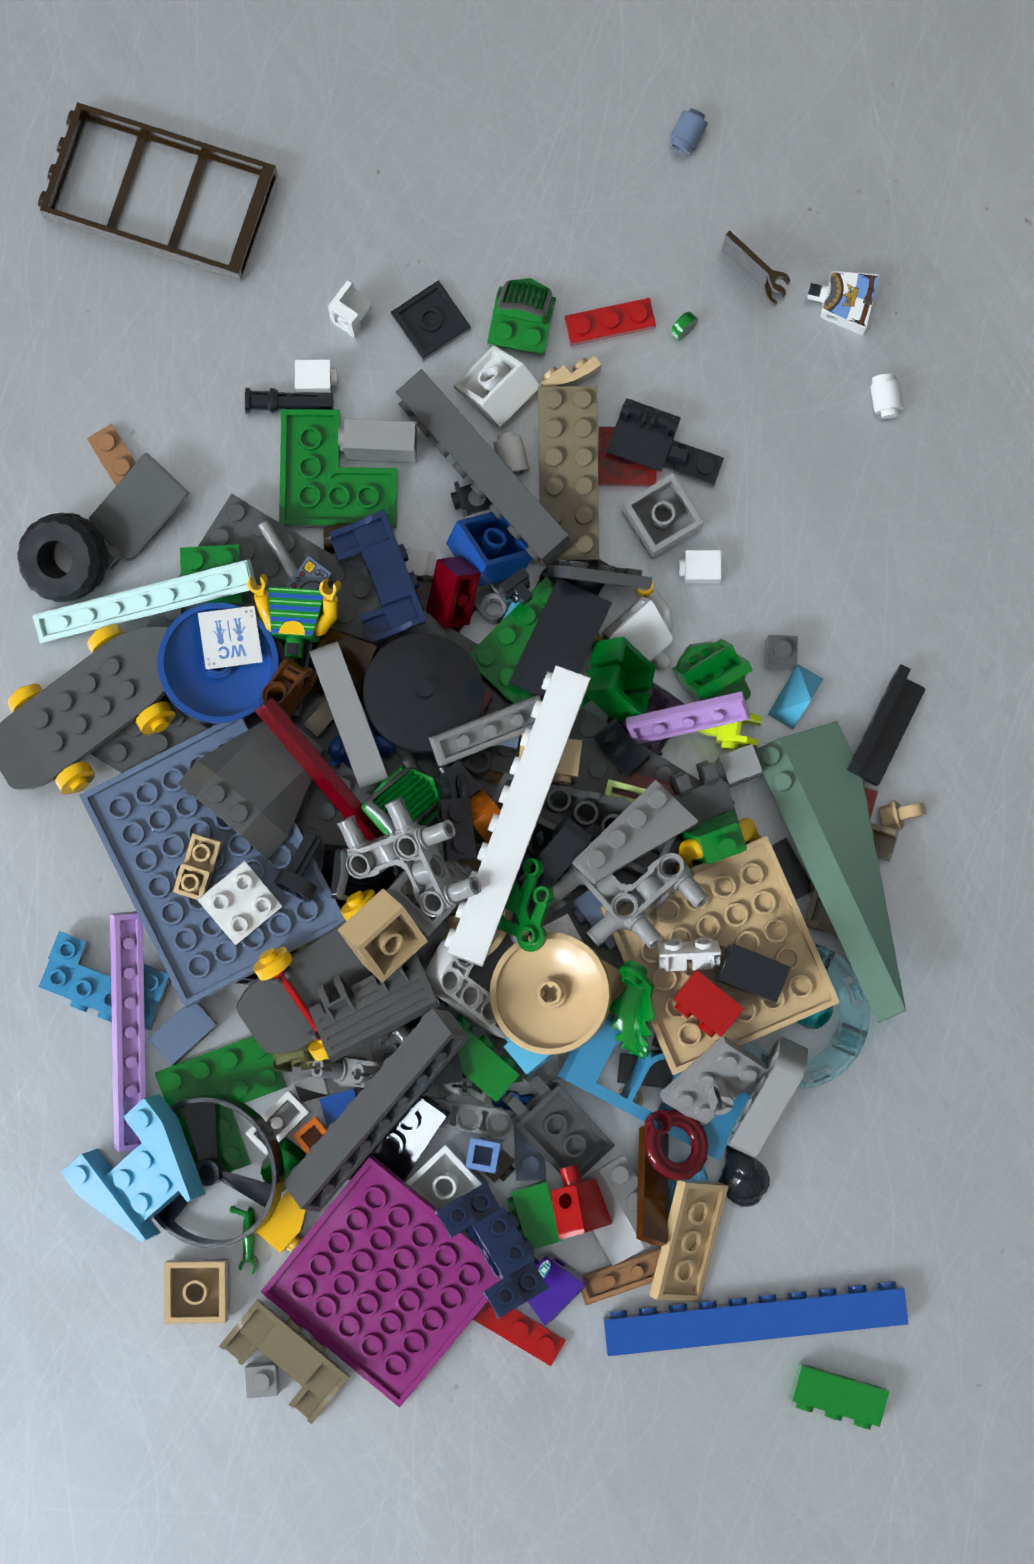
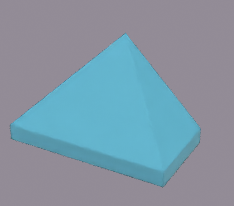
[768,664,823,729]

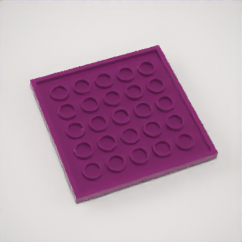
[261,1154,499,1408]

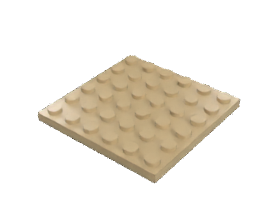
[600,836,840,1075]

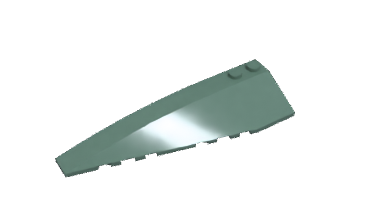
[755,721,906,1024]

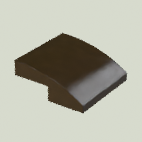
[310,627,380,704]

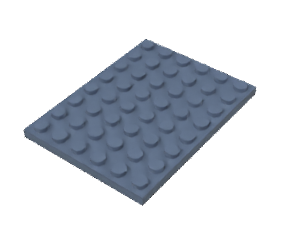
[79,718,345,1008]

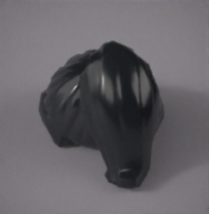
[718,1145,770,1207]

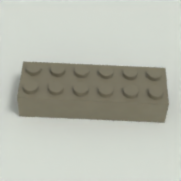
[538,386,599,567]

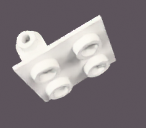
[197,861,283,945]

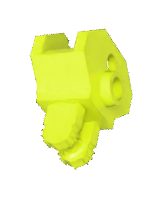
[696,713,762,751]

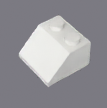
[453,345,541,427]

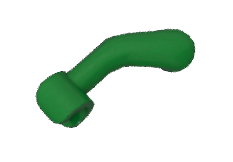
[229,1206,259,1275]

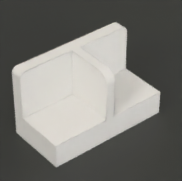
[328,279,371,338]

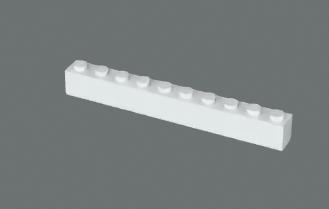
[444,666,590,967]

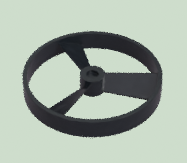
[154,1095,284,1248]

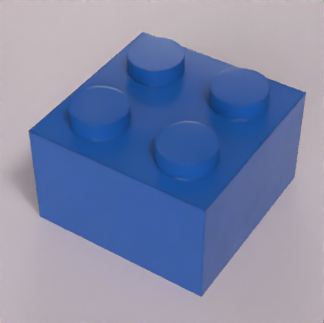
[446,512,532,587]

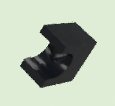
[714,943,791,1003]

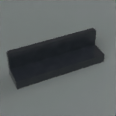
[847,664,925,786]

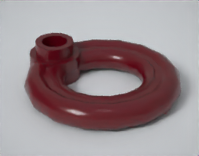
[644,1109,709,1181]

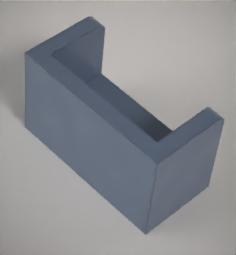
[148,1002,219,1065]

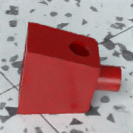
[551,1164,612,1240]

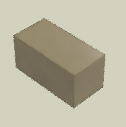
[303,699,335,739]

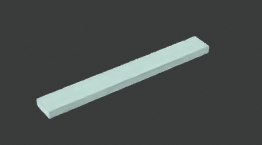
[33,559,256,643]

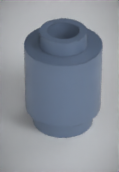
[669,108,708,154]

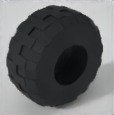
[17,512,108,602]

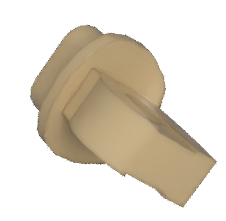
[879,800,927,831]

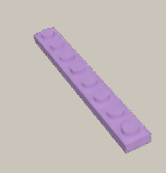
[110,911,146,1152]

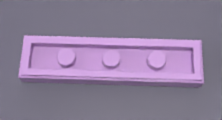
[626,691,750,744]

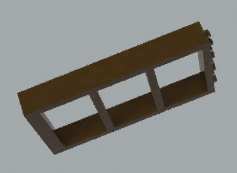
[38,102,278,281]

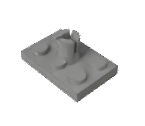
[660,1036,767,1127]

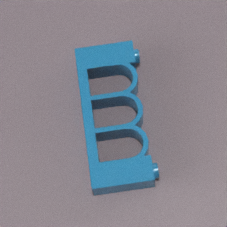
[558,1014,750,1160]

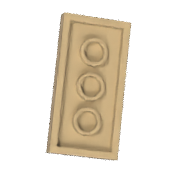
[649,1180,729,1301]

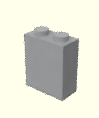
[338,419,418,463]

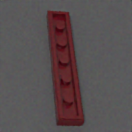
[254,698,385,841]

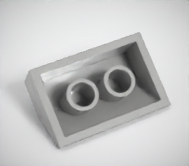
[581,1155,652,1266]

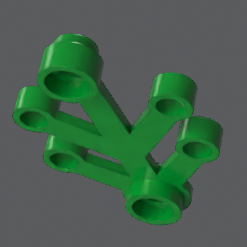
[497,858,554,952]

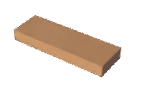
[581,1247,661,1305]

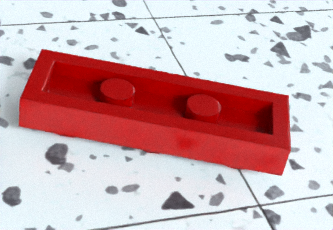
[564,298,656,346]
[473,1301,566,1366]

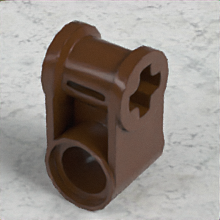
[261,656,317,716]

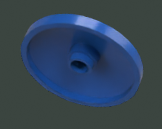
[157,602,279,724]

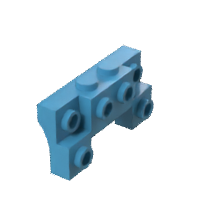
[39,931,170,1030]

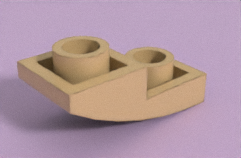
[541,356,602,387]
[173,833,223,900]

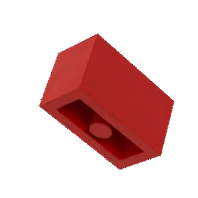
[672,970,744,1038]

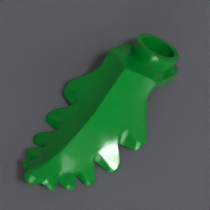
[610,961,655,1059]

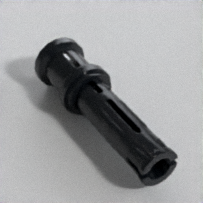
[245,387,333,414]

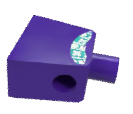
[528,1253,590,1326]

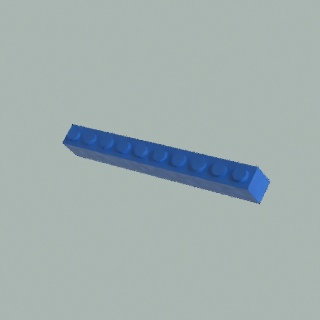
[603,1281,908,1356]

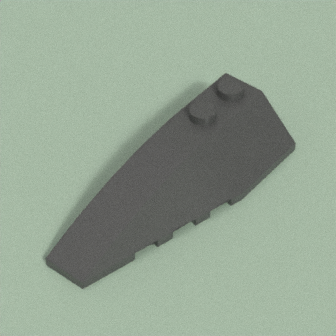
[492,773,675,877]

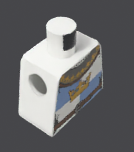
[807,271,879,335]

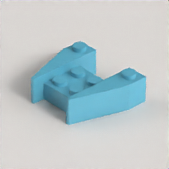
[61,1094,206,1242]

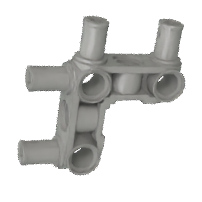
[337,797,481,917]
[551,849,710,949]
[311,1056,472,1099]

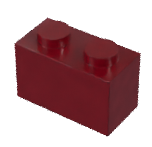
[426,556,481,628]

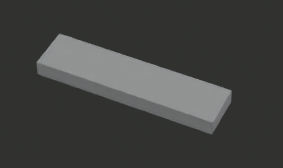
[428,695,541,766]

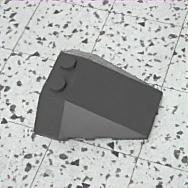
[178,721,325,860]

